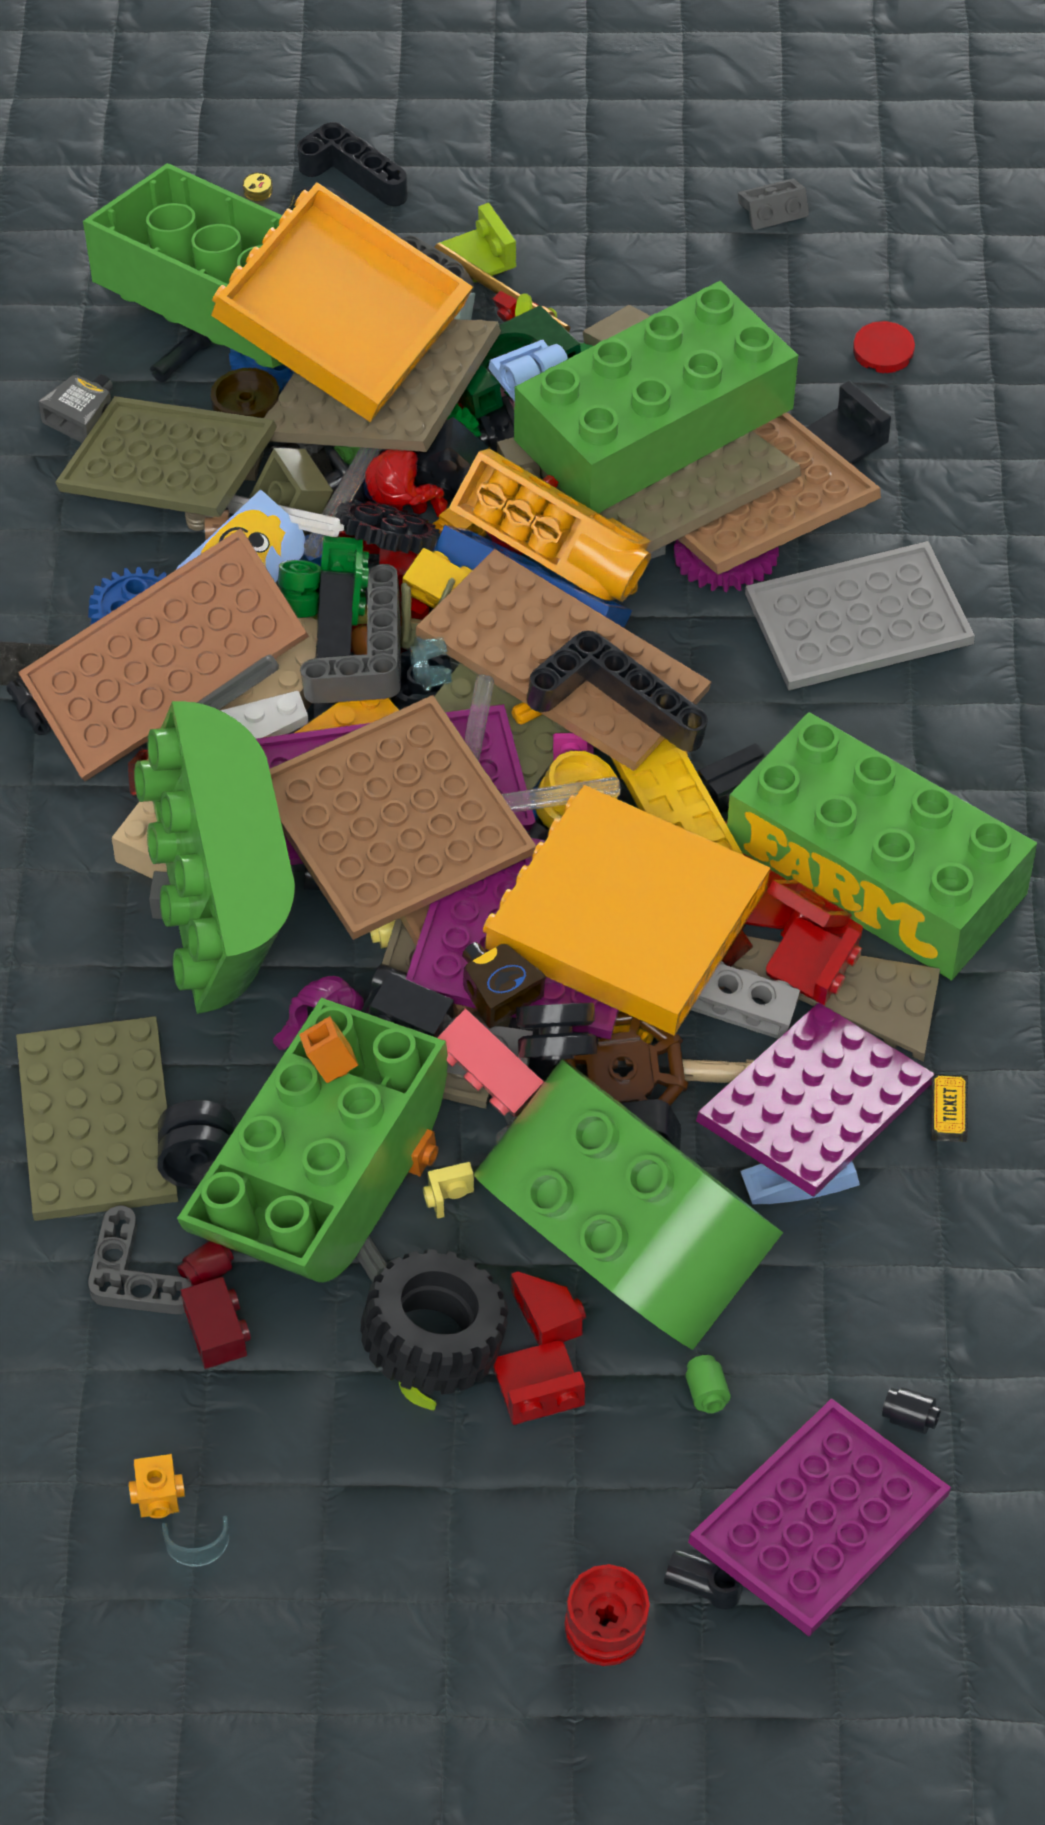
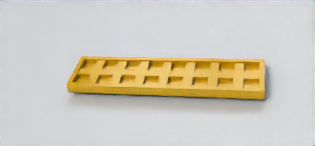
[611,739,744,856]

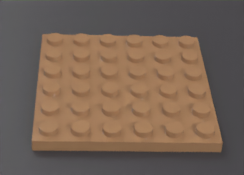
[678,412,881,574]
[269,695,536,940]

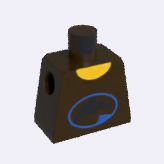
[462,942,546,1029]

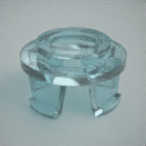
[409,636,452,691]

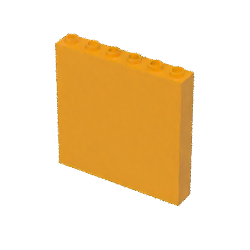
[211,183,473,422]
[483,785,770,1036]

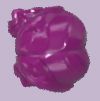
[273,976,364,1050]

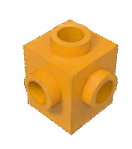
[129,1454,185,1518]

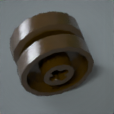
[210,368,280,418]

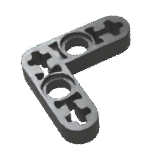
[88,1206,192,1314]

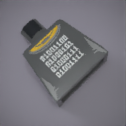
[38,374,113,443]

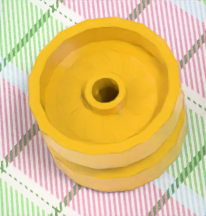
[534,751,619,829]

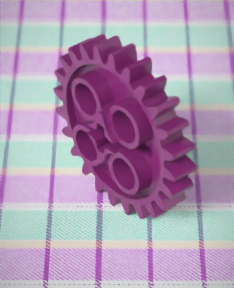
[674,539,779,592]

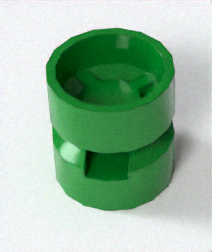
[278,560,321,618]

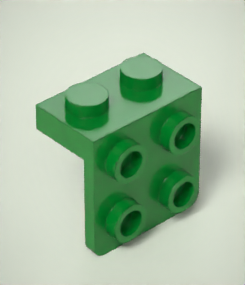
[318,536,369,626]

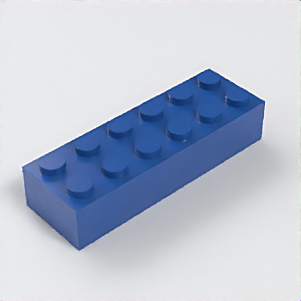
[433,525,632,628]

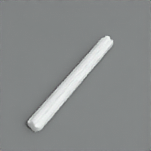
[227,495,344,537]

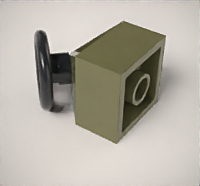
[250,448,365,536]

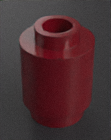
[177,1241,234,1286]

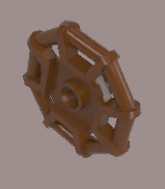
[564,1011,689,1106]

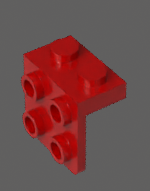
[766,918,863,1006]
[493,1341,585,1425]

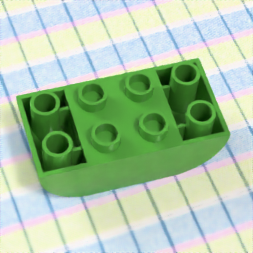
[134,701,295,1014]
[177,998,448,1282]

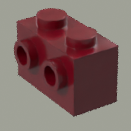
[181,1277,251,1369]

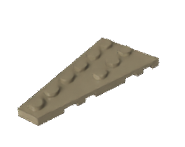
[728,935,940,1062]

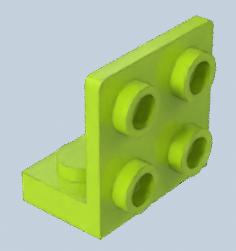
[437,203,516,282]

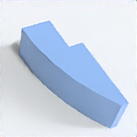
[740,1161,860,1204]

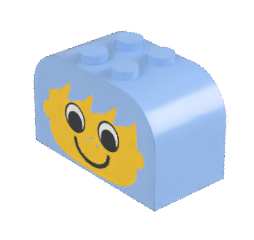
[176,490,306,589]

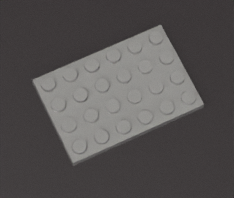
[745,541,975,691]

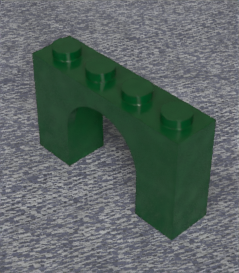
[458,305,581,419]

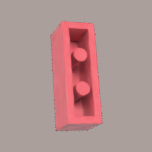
[438,1008,544,1118]

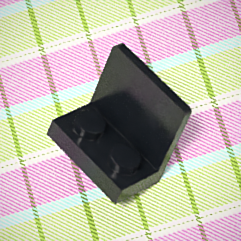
[806,380,891,465]

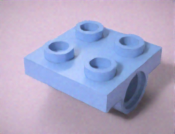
[489,339,568,402]

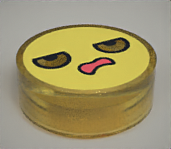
[243,172,273,201]

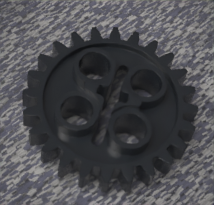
[335,500,440,554]

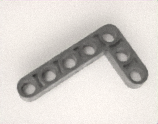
[300,564,401,704]

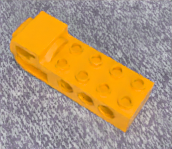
[449,449,651,602]

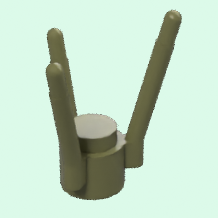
[401,578,455,650]

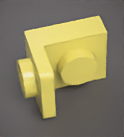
[423,1162,474,1219]

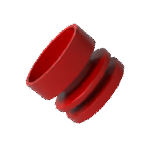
[564,1564,650,1666]

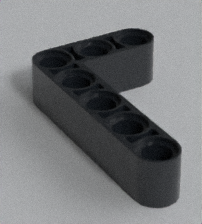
[526,630,708,752]

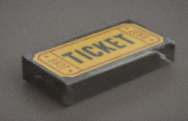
[931,1074,968,1142]

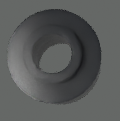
[882,1387,941,1434]

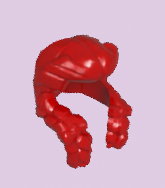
[365,449,448,517]

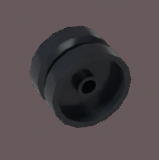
[516,1003,597,1060]
[157,1100,236,1189]

